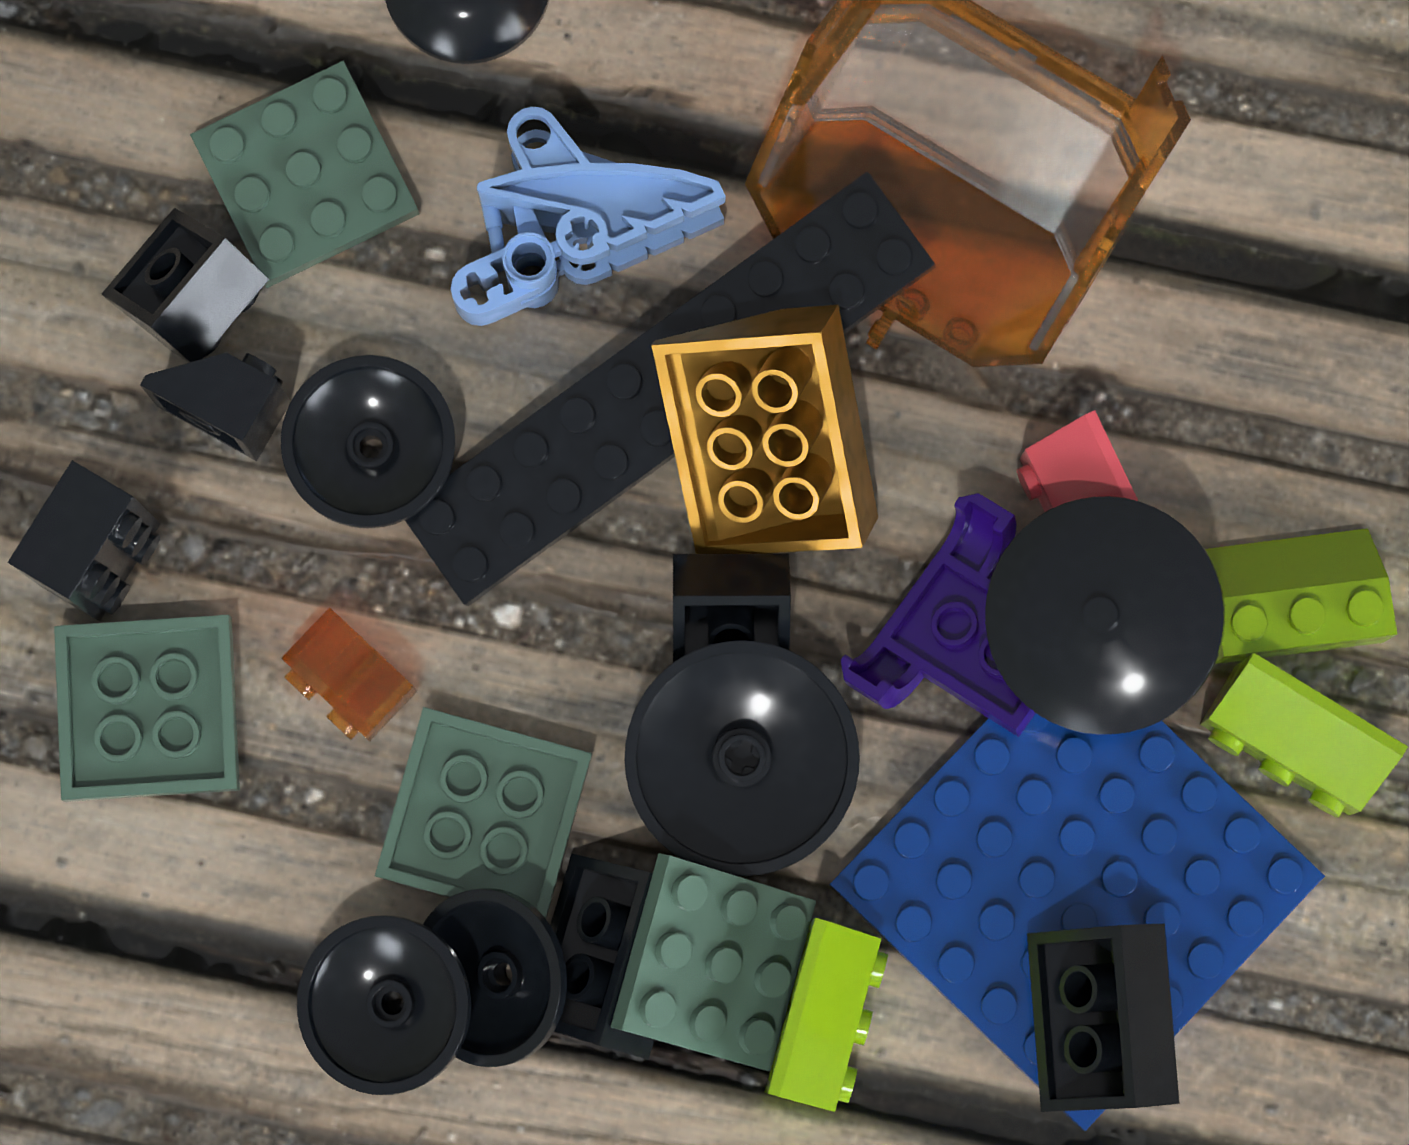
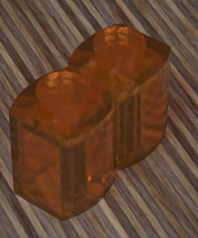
[281,607,417,742]

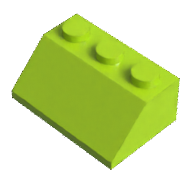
[1205,528,1398,664]
[1200,653,1408,818]
[765,918,888,1112]

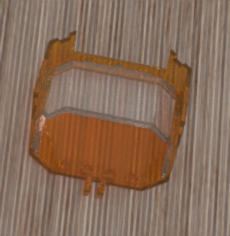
[745,0,1191,367]

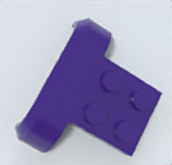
[841,493,1036,737]

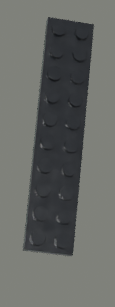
[405,171,936,606]

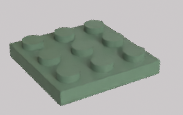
[190,61,420,288]
[54,615,240,802]
[375,707,592,919]
[611,853,816,1071]

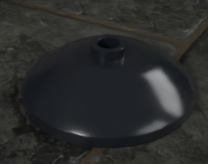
[385,0,549,64]
[281,355,456,528]
[423,888,567,1067]
[297,915,471,1095]

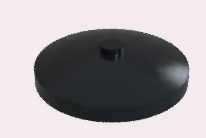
[985,496,1225,734]
[624,640,860,876]

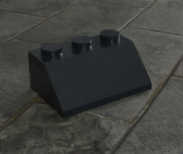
[550,853,654,1060]
[1027,923,1180,1112]

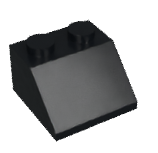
[102,208,269,363]
[140,352,290,461]
[673,554,791,662]

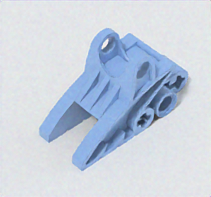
[451,107,726,326]

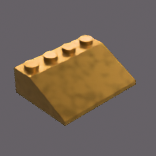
[651,305,878,554]

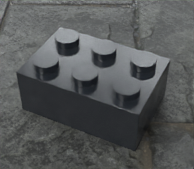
[7,460,161,622]

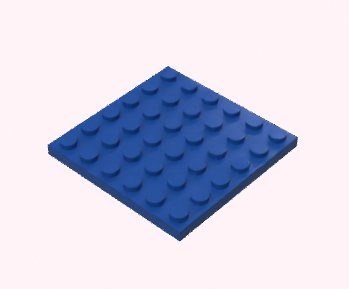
[829,713,1325,1131]

